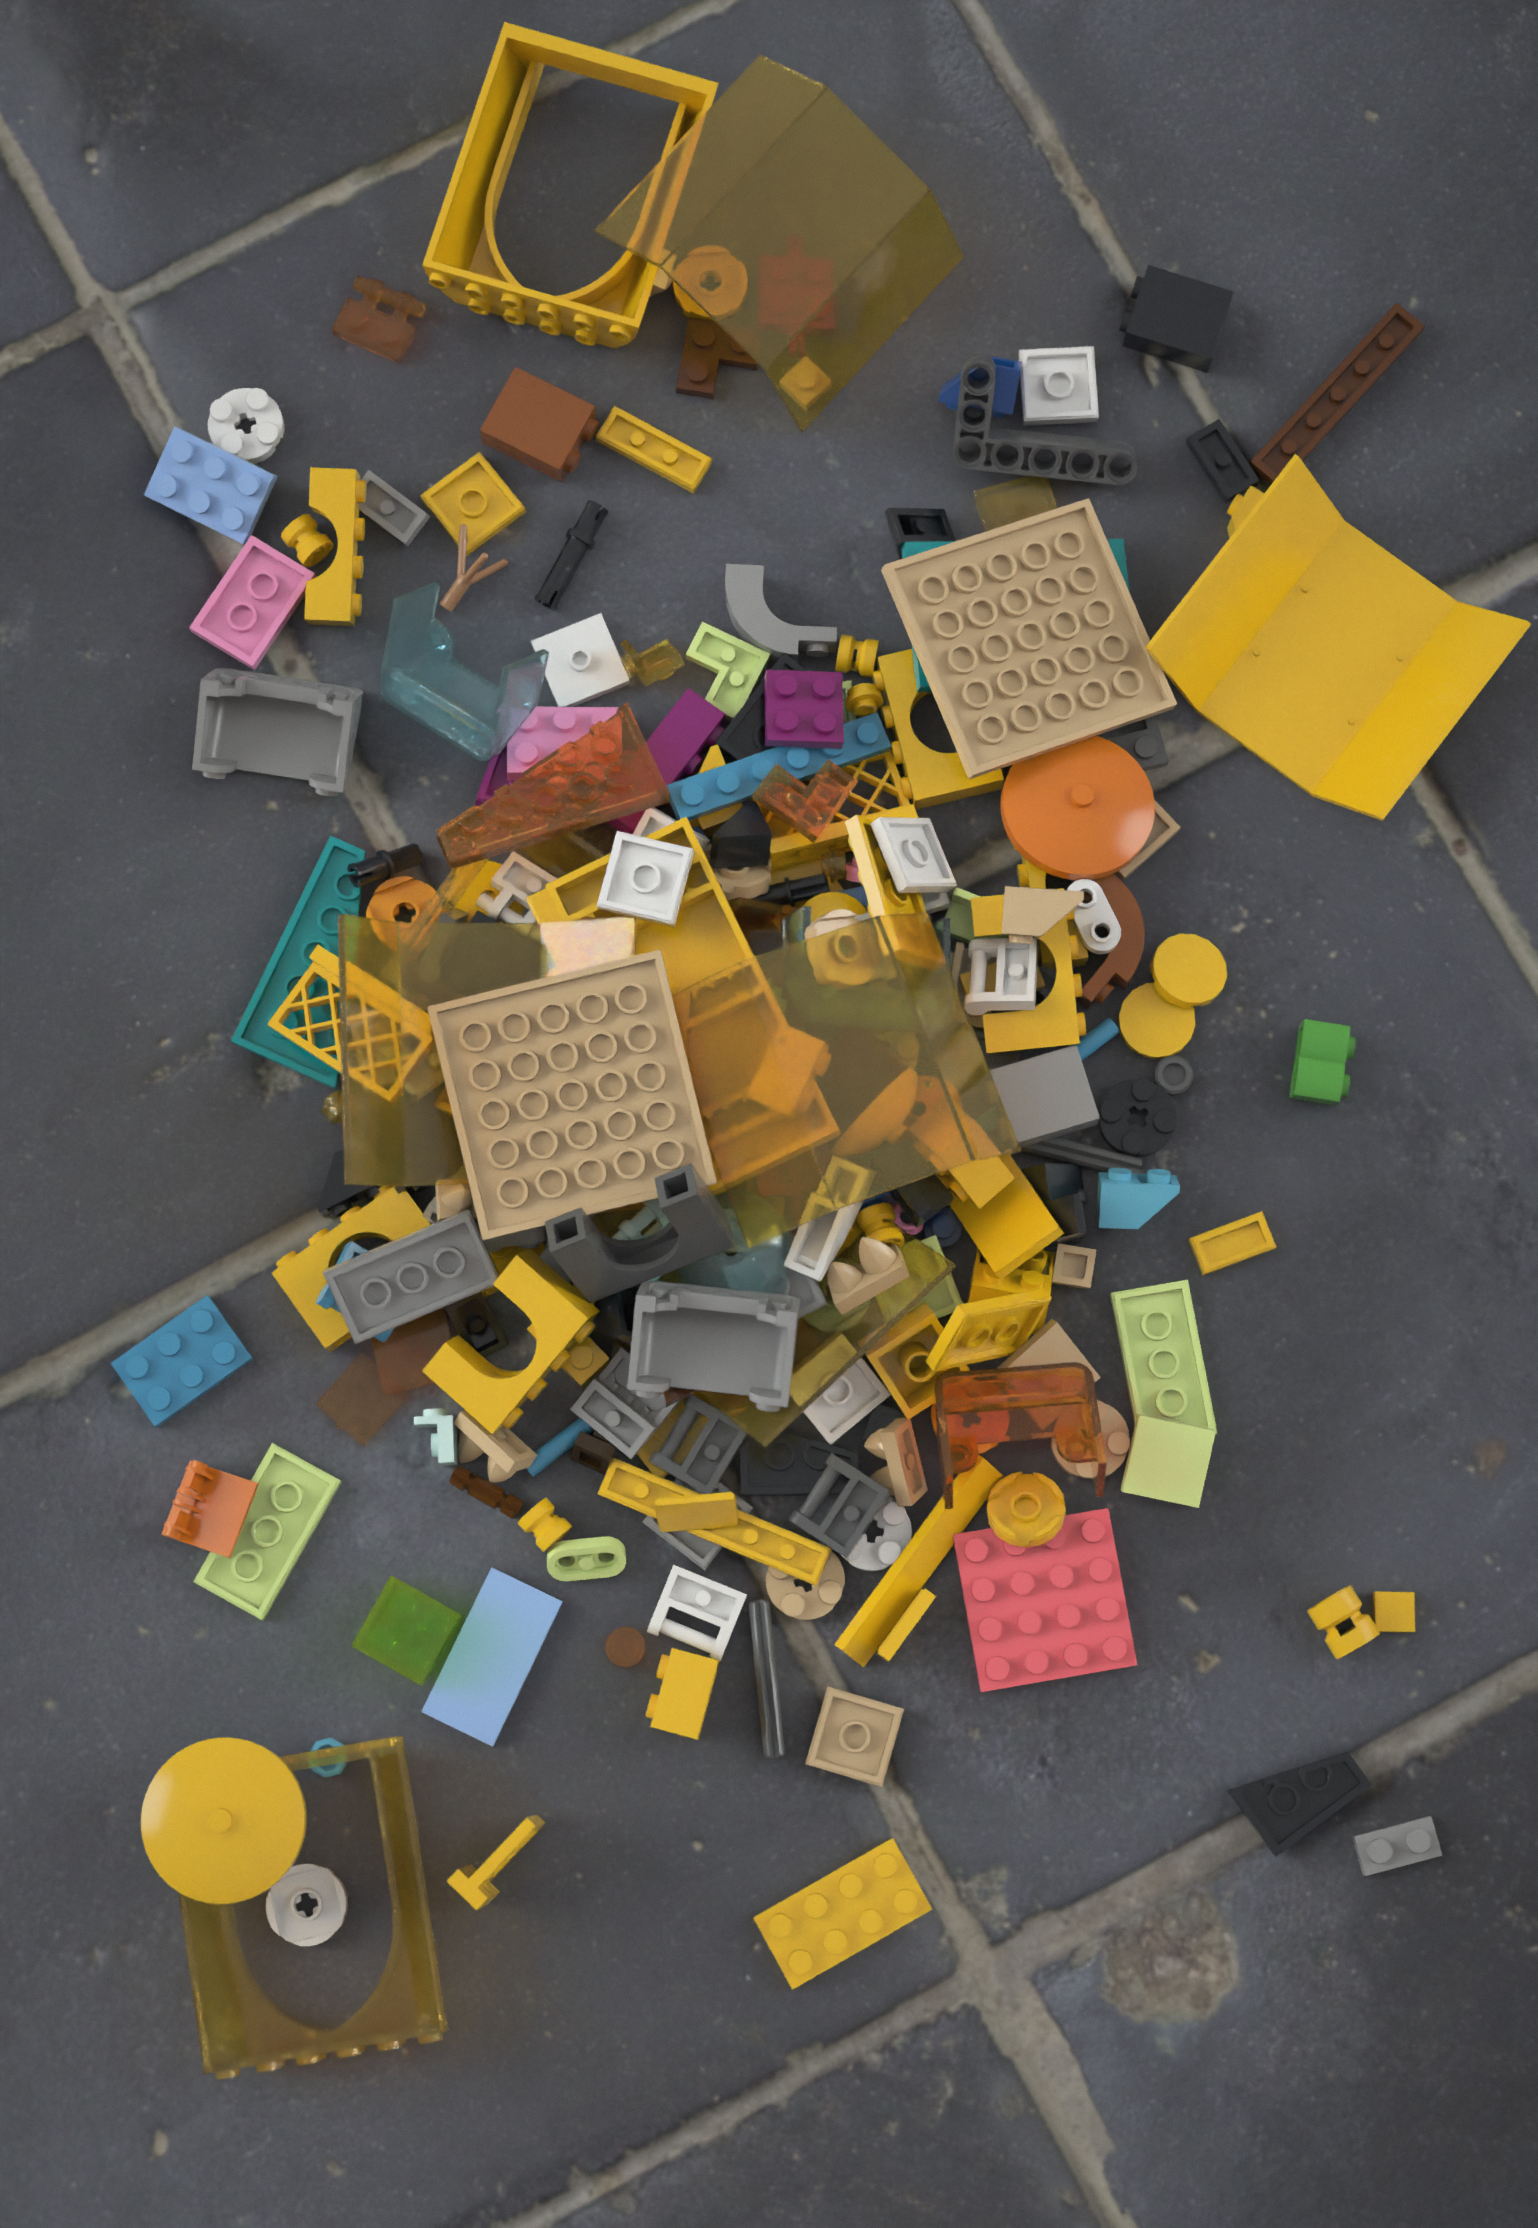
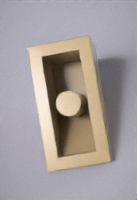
[1001,886,1084,944]

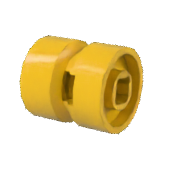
[1307,1585,1380,1659]

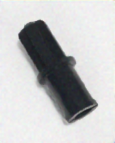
[347,843,423,888]
[753,874,830,912]

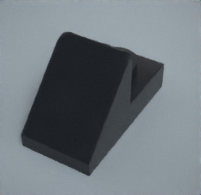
[885,508,956,560]
[445,1291,509,1357]

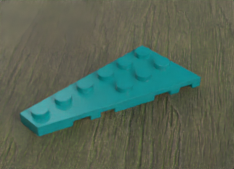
[231,835,367,1091]

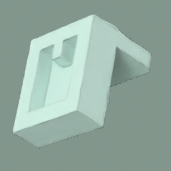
[414,1408,459,1466]

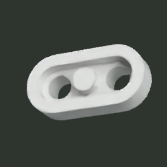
[1067,879,1121,954]

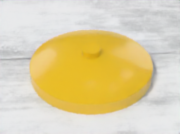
[141,1738,307,1904]

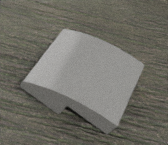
[570,1347,682,1459]

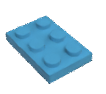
[111,1295,254,1428]

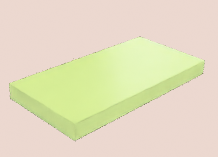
[1110,1280,1218,1435]
[193,1443,342,1621]

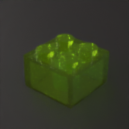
[351,1575,464,1686]

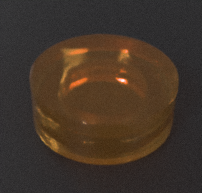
[605,1627,646,1668]

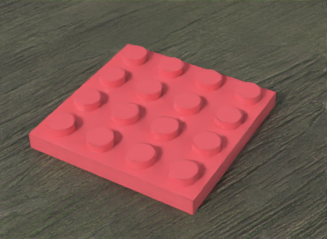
[953,1508,1137,1692]

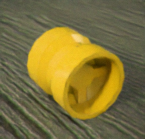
[281,514,334,568]
[835,634,879,678]
[856,1203,905,1248]
[517,1497,573,1553]

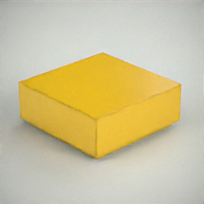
[1373,1591,1415,1632]

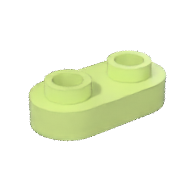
[547,1536,626,1581]

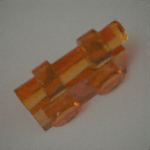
[331,275,426,364]

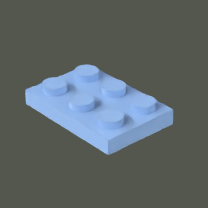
[144,426,278,544]

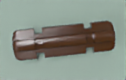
[449,1466,523,1519]

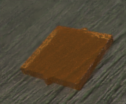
[316,1353,410,1447]

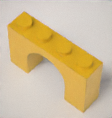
[872,649,1004,810]
[971,888,1086,1053]
[272,1182,431,1353]
[422,1248,599,1434]

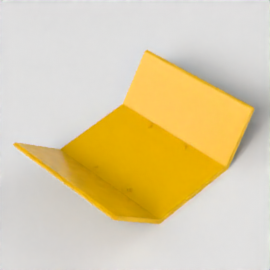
[1145,454,1532,821]

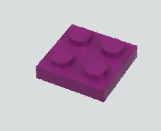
[764,670,844,749]

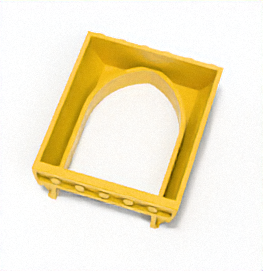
[422,22,719,348]

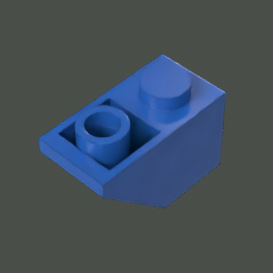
[938,356,1022,418]

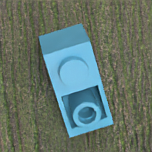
[1096,1168,1180,1229]

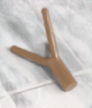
[439,524,508,612]

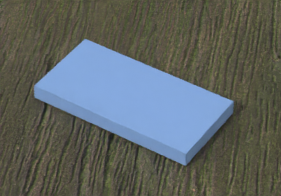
[421,1567,563,1747]

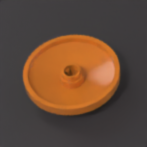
[1000,736,1155,880]

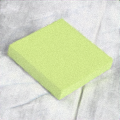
[1120,1413,1216,1508]

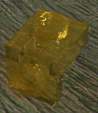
[620,639,685,687]

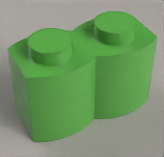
[1289,1019,1355,1106]

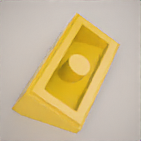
[654,1492,738,1532]

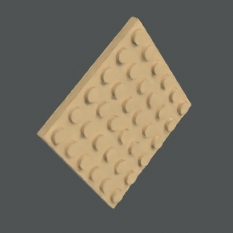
[881,498,1177,779]
[427,949,718,1240]

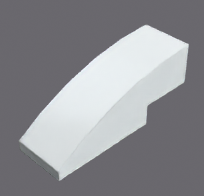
[783,1156,876,1281]

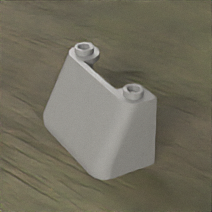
[192,668,363,796]
[627,1281,800,1411]

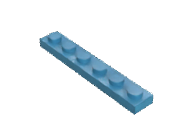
[665,712,892,821]

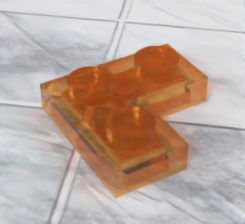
[751,759,859,843]

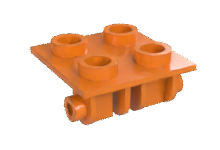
[161,1460,259,1558]

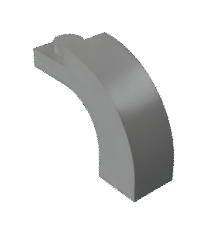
[725,564,837,663]

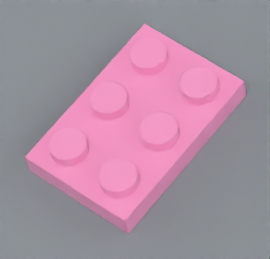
[189,535,316,670]
[507,706,622,781]

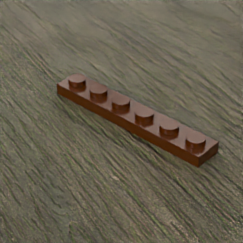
[1249,303,1425,485]

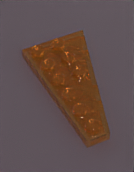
[437,703,670,870]

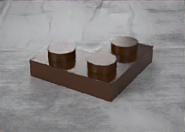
[676,318,762,399]

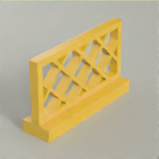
[748,750,918,871]
[267,945,436,1106]
[447,1815,545,1910]

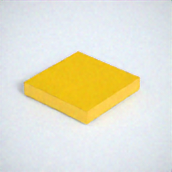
[420,452,526,556]

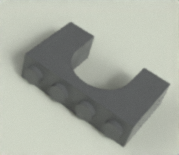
[545,1164,735,1303]

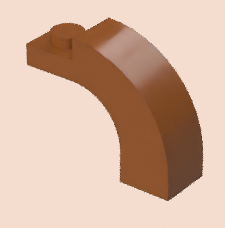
[1076,874,1145,1009]

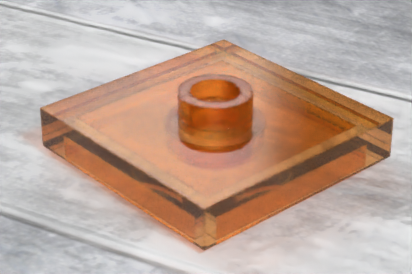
[370,1307,452,1396]

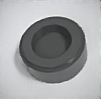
[1153,1056,1193,1096]

